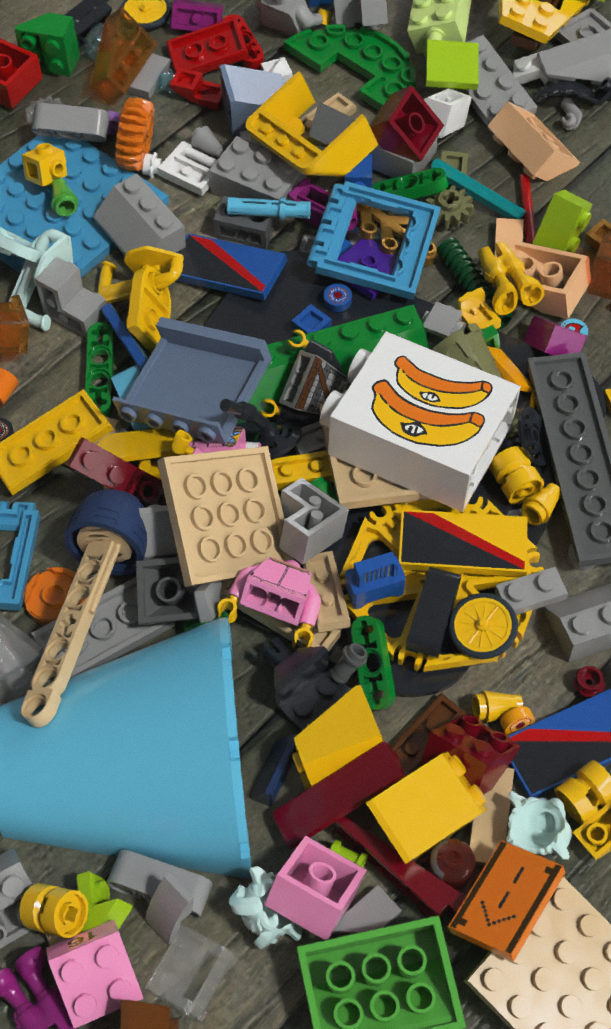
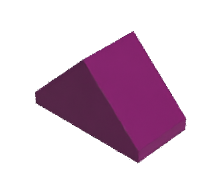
[523,315,587,355]

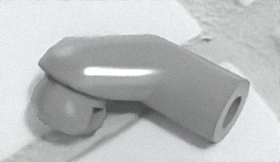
[560,98,583,131]

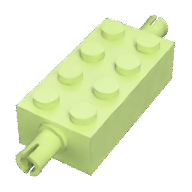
[407,0,471,57]

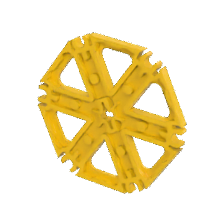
[340,496,544,672]

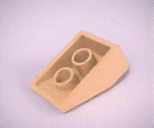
[494,240,591,319]

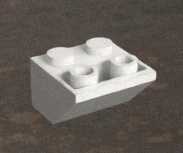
[424,88,472,138]

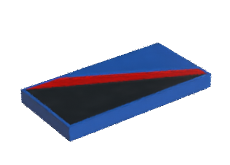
[176,233,288,301]
[508,689,611,798]

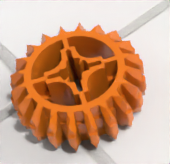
[115,97,155,171]

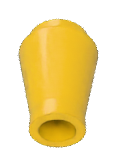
[521,483,561,526]
[472,690,523,723]

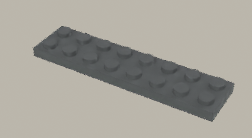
[526,352,611,567]

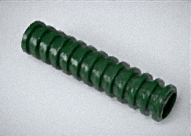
[437,237,513,330]

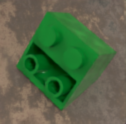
[14,13,80,76]

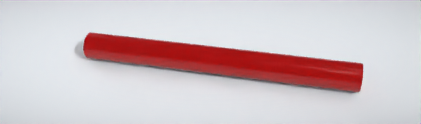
[519,174,536,245]

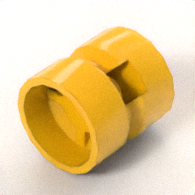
[488,446,544,505]
[554,760,611,825]
[19,883,89,938]

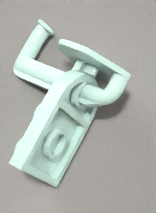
[0,227,73,331]

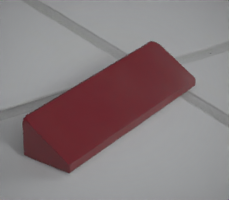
[273,741,405,850]

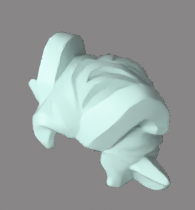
[506,791,573,860]
[229,866,303,950]

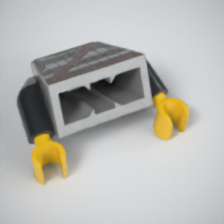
[260,330,348,425]

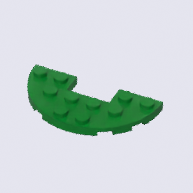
[284,24,416,111]

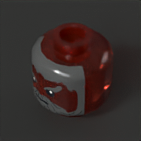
[428,839,476,890]

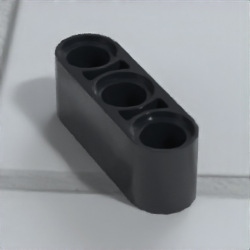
[405,566,461,659]

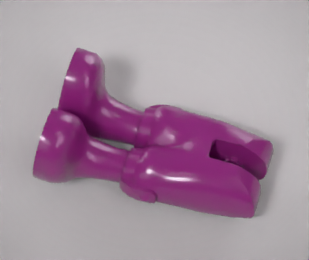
[0,946,77,1029]

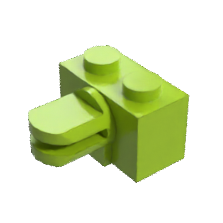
[532,189,593,253]

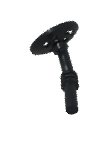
[220,399,302,460]
[496,406,549,466]

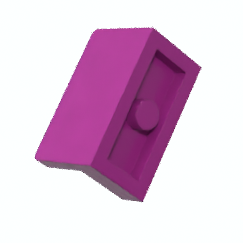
[171,0,224,31]

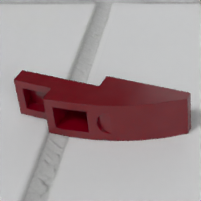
[66,437,167,508]

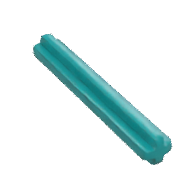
[430,158,526,219]

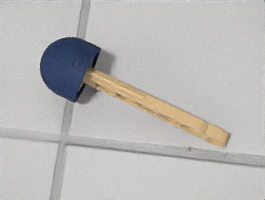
[20,489,147,728]

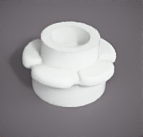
[142,152,162,178]

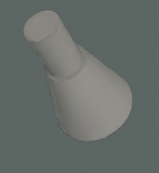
[191,126,225,159]

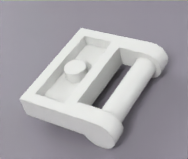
[158,141,217,196]

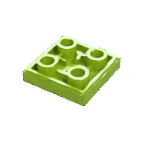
[425,39,479,90]

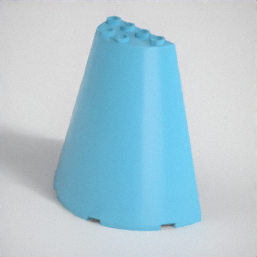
[0,617,252,878]

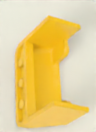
[246,71,378,177]

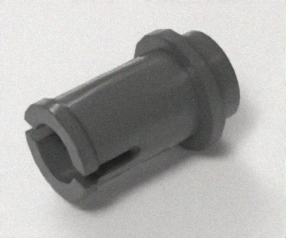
[330,643,367,684]

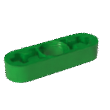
[372,168,449,199]
[351,616,396,710]

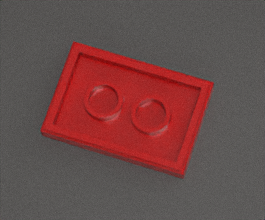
[166,17,250,74]

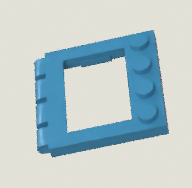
[306,181,441,300]
[0,501,41,611]

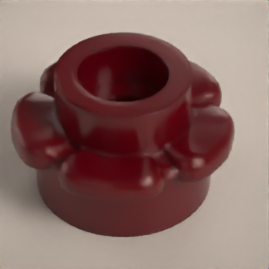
[572,666,605,698]

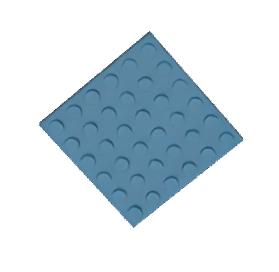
[0,135,169,278]

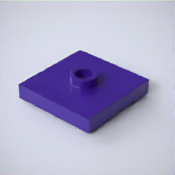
[338,238,397,300]

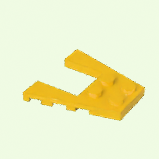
[499,0,590,44]

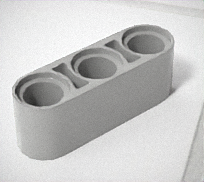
[31,103,110,142]
[106,850,213,918]

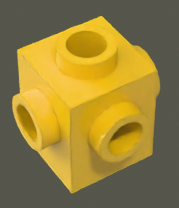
[21,143,67,187]

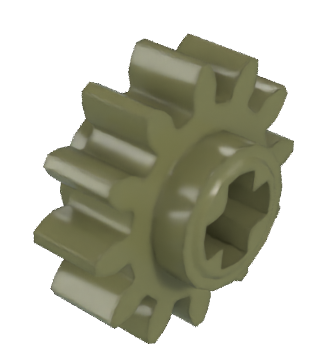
[426,185,474,230]

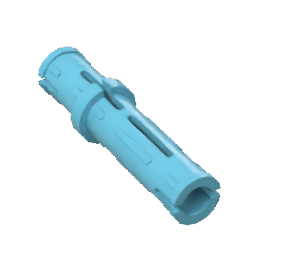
[227,197,311,220]

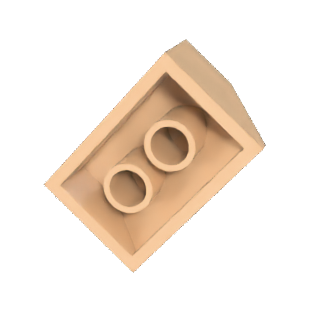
[488,101,580,181]

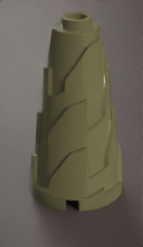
[431,323,519,439]

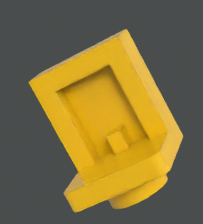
[457,287,501,332]

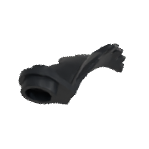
[533,77,611,107]

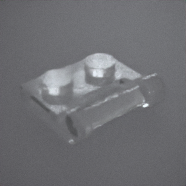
[145,924,238,1023]

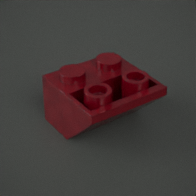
[419,714,520,795]

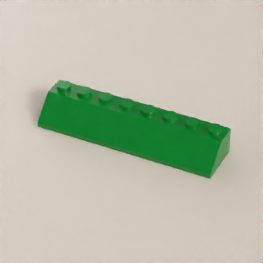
[237,304,429,424]

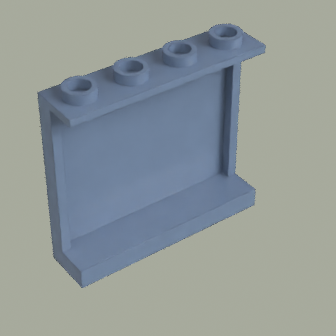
[112,317,272,445]

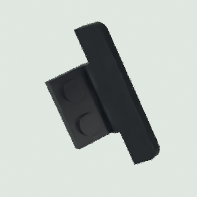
[65,0,112,48]

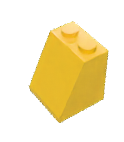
[292,684,383,790]
[366,752,487,864]

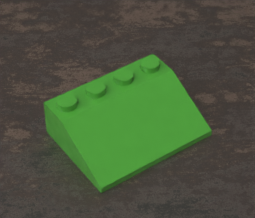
[296,916,466,1029]

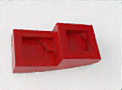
[170,67,223,111]

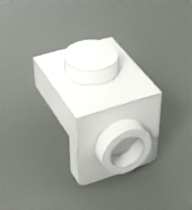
[513,51,552,86]

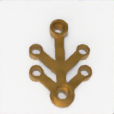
[356,203,437,266]

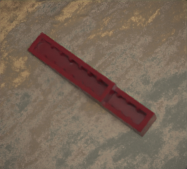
[334,816,489,952]

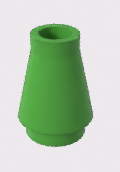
[51,178,79,217]

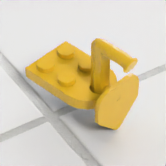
[97,246,184,354]

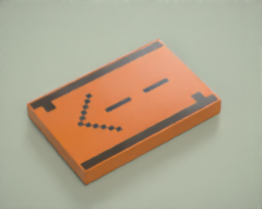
[448,840,566,962]

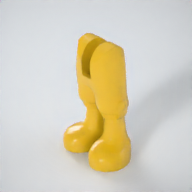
[477,241,545,315]

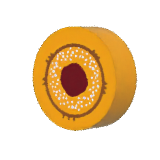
[500,706,535,735]

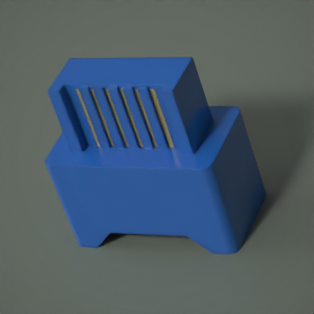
[345,551,406,610]

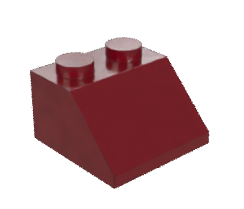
[370,85,444,162]

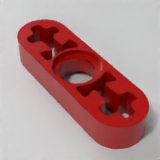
[222,14,264,70]

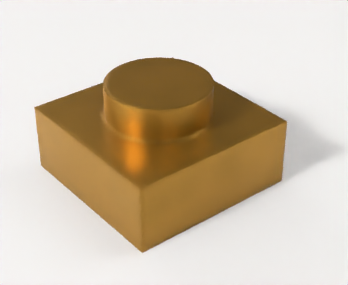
[584,219,611,255]

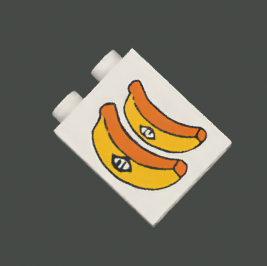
[319,332,521,512]

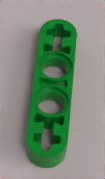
[85,322,115,418]

